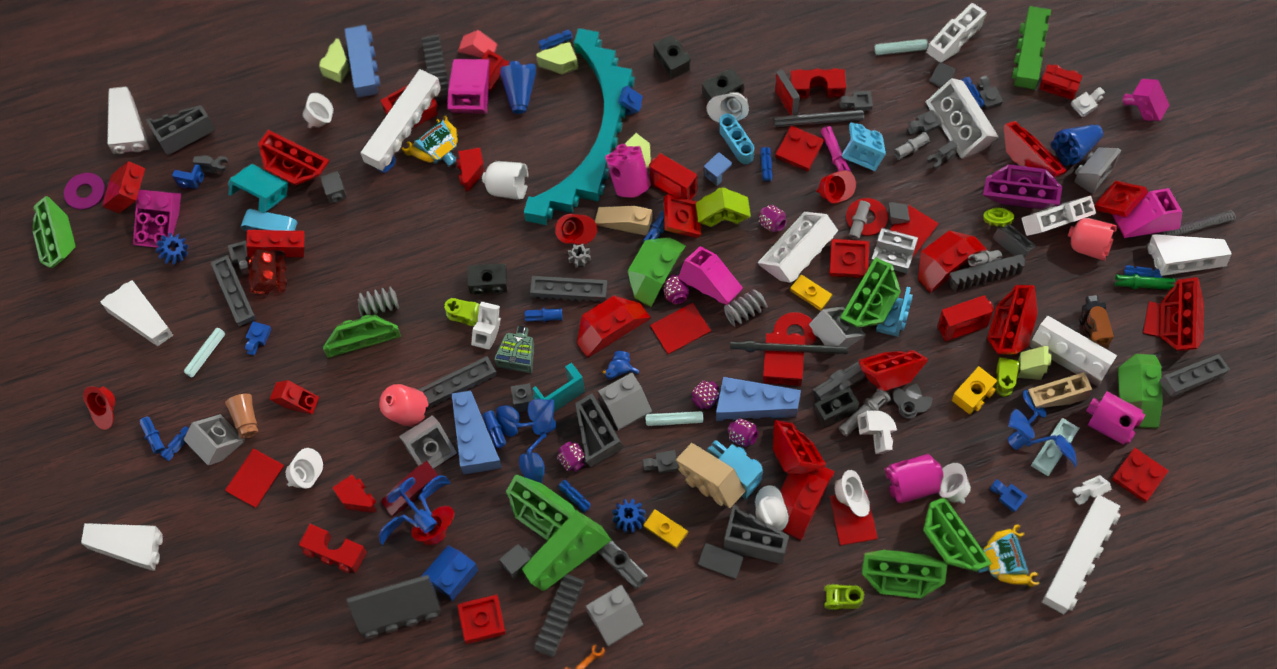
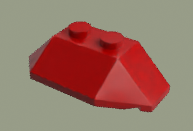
[1004,121,1067,177]
[258,130,330,186]
[918,230,988,293]
[1160,277,1204,351]
[987,285,1038,354]
[577,296,651,358]
[858,350,928,391]
[773,420,826,475]
[780,467,835,541]

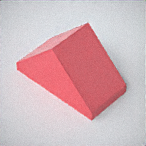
[458,30,497,58]

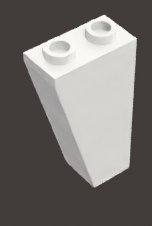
[108,87,149,154]
[1147,234,1231,276]
[100,280,173,346]
[81,524,163,571]

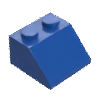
[422,546,479,601]

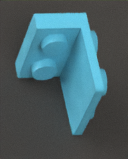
[842,122,886,171]
[876,287,913,337]

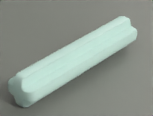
[874,39,928,55]
[184,328,225,377]
[645,411,703,426]

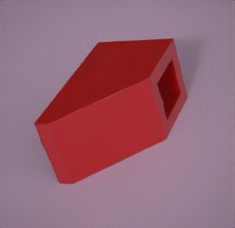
[456,148,485,192]
[270,380,319,415]
[332,475,377,513]

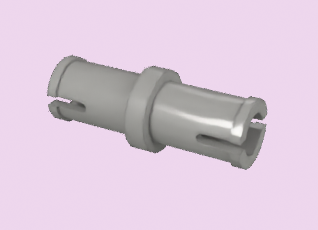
[894,132,930,160]
[848,201,871,240]
[968,250,1002,266]

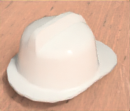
[707,92,749,122]
[303,93,333,128]
[286,448,323,489]
[939,463,971,504]
[835,470,870,517]
[755,485,788,531]

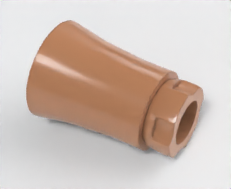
[225,394,258,439]

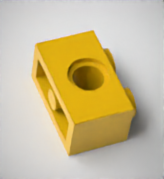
[952,366,997,415]

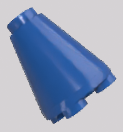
[500,61,536,114]
[1050,125,1103,166]

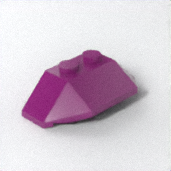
[983,165,1062,209]

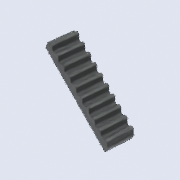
[421,35,449,101]
[948,254,1025,292]
[210,255,256,326]
[530,276,608,303]
[1159,354,1230,398]
[418,356,497,409]
[534,574,585,658]

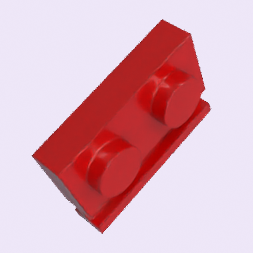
[481,49,509,92]

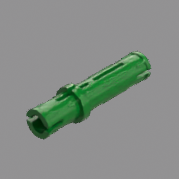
[1114,274,1175,290]

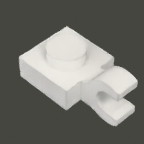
[1071,87,1105,118]
[1073,475,1112,504]

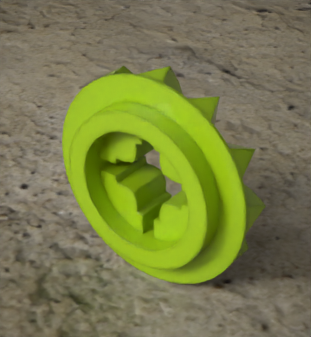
[983,208,1014,227]

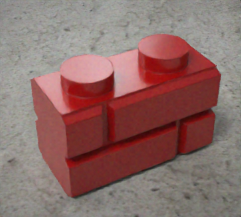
[1039,64,1083,100]

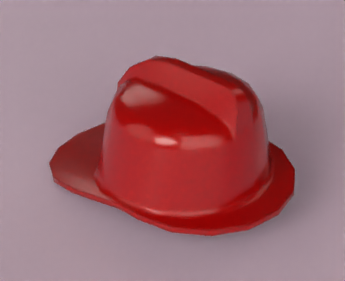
[816,170,856,203]
[554,214,597,244]
[83,386,116,430]
[411,506,454,545]

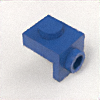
[618,86,643,116]
[172,164,204,189]

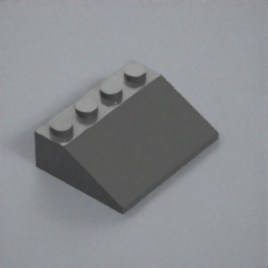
[347,575,442,639]

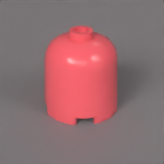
[1068,218,1117,261]
[379,384,428,427]

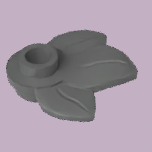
[893,384,933,419]

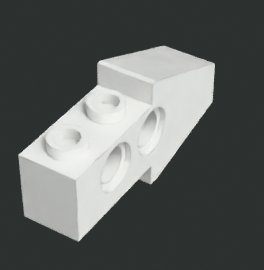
[927,3,987,63]
[1021,196,1096,236]

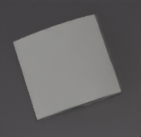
[871,228,918,273]

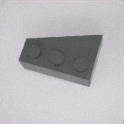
[146,105,215,155]
[575,393,624,468]
[723,505,789,564]

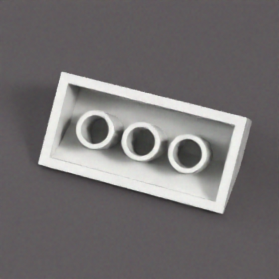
[926,78,999,159]
[758,212,838,283]
[1030,316,1117,387]

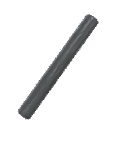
[774,110,864,127]

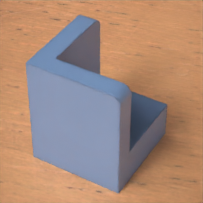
[704,152,732,186]

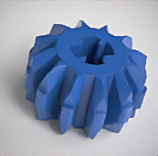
[156,232,189,265]
[612,499,646,533]

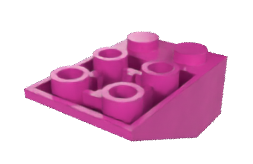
[448,59,489,114]
[1112,188,1183,238]
[133,190,181,248]
[678,246,743,305]

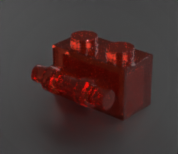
[249,249,287,295]

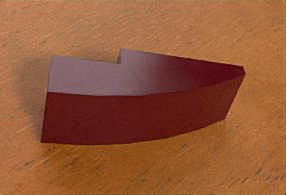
[381,460,438,517]

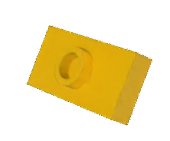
[790,274,833,311]
[643,510,688,549]

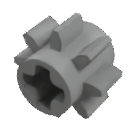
[568,244,591,268]

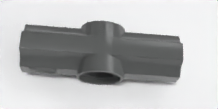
[812,361,866,402]
[597,541,648,589]

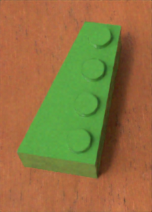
[1012,6,1051,90]
[522,510,611,591]

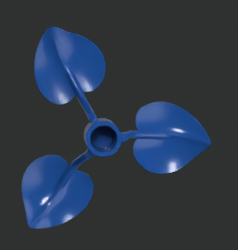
[1008,389,1077,468]
[496,399,556,484]
[379,475,451,545]

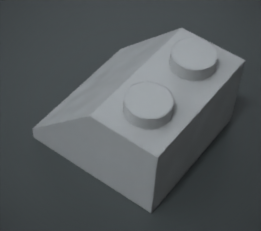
[1074,148,1121,194]
[809,307,866,347]
[598,373,652,431]
[184,414,245,465]
[399,415,457,468]
[586,585,643,646]

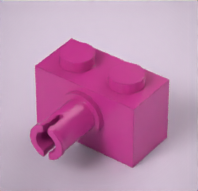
[1123,79,1169,121]

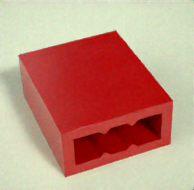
[102,161,145,214]
[763,332,805,386]

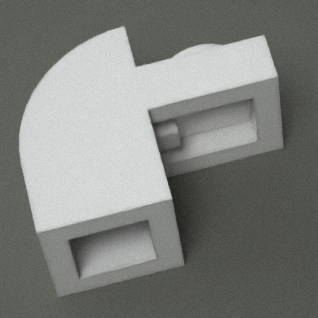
[471,302,501,350]
[857,411,897,454]

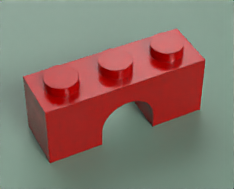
[790,68,846,98]
[247,230,304,258]
[299,524,367,573]

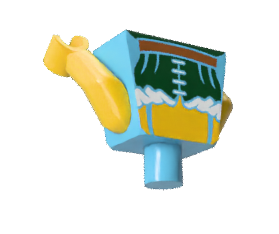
[402,116,458,167]
[978,525,1039,587]

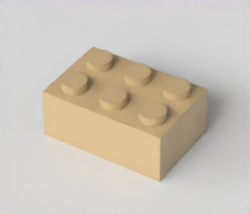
[676,443,745,508]

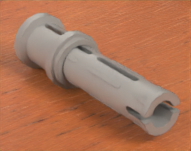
[838,388,891,437]

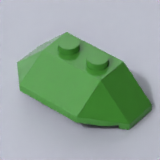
[33,196,76,268]
[627,237,686,307]
[840,257,901,327]
[323,315,401,358]
[1118,354,1163,429]
[506,475,575,540]
[924,498,992,571]
[862,550,947,598]

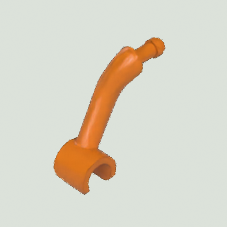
[564,644,605,669]

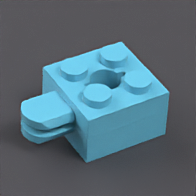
[707,441,763,499]

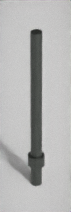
[730,340,848,354]

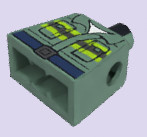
[495,326,534,373]

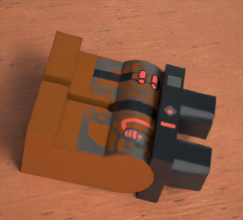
[1079,295,1114,350]

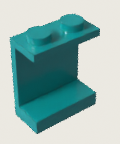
[228,164,288,213]
[532,363,585,412]

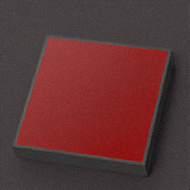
[775,69,800,116]

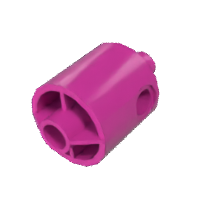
[605,144,651,198]
[1086,391,1145,445]
[884,454,944,503]

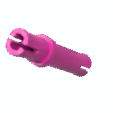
[821,126,851,172]

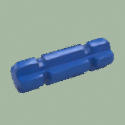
[538,30,573,51]
[961,77,985,108]
[761,147,773,182]
[1124,265,1163,278]
[160,426,189,461]
[558,480,591,513]

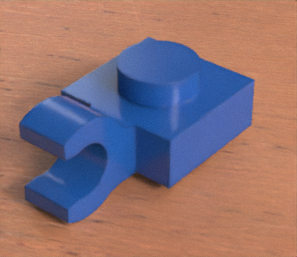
[245,322,272,356]
[989,479,1027,513]

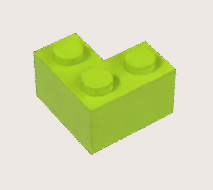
[696,187,751,227]

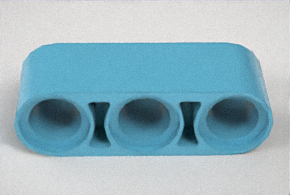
[719,114,754,164]
[241,209,297,232]

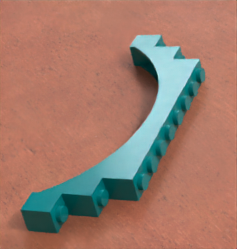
[524,28,635,225]

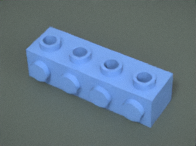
[345,25,381,97]

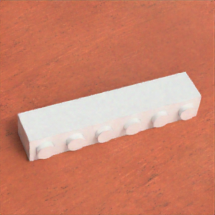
[361,69,441,171]
[1042,495,1121,614]

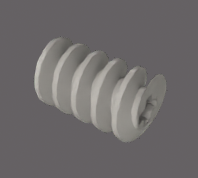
[358,286,399,317]
[724,289,768,327]

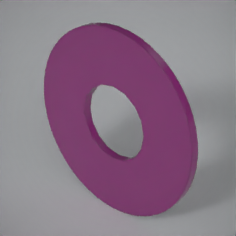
[64,173,105,210]

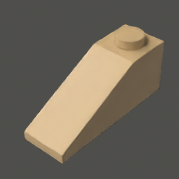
[595,206,653,235]
[1028,372,1092,408]

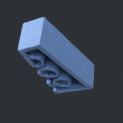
[716,377,801,421]
[452,391,502,474]

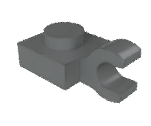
[978,75,1003,110]
[839,91,873,111]
[907,110,941,135]
[927,140,958,170]
[193,155,228,173]
[228,241,251,276]
[643,450,679,474]

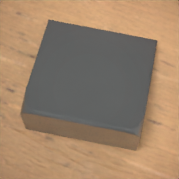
[929,62,955,87]
[888,202,910,225]

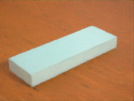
[1031,418,1079,476]

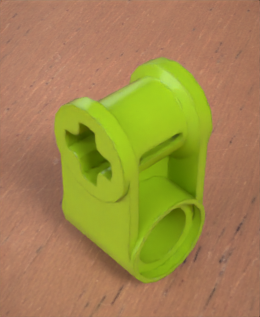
[445,298,480,326]
[995,357,1020,397]
[824,584,864,609]

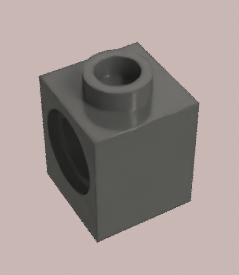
[320,171,347,203]
[511,383,533,412]
[499,544,532,579]

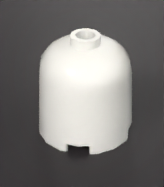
[482,161,528,200]

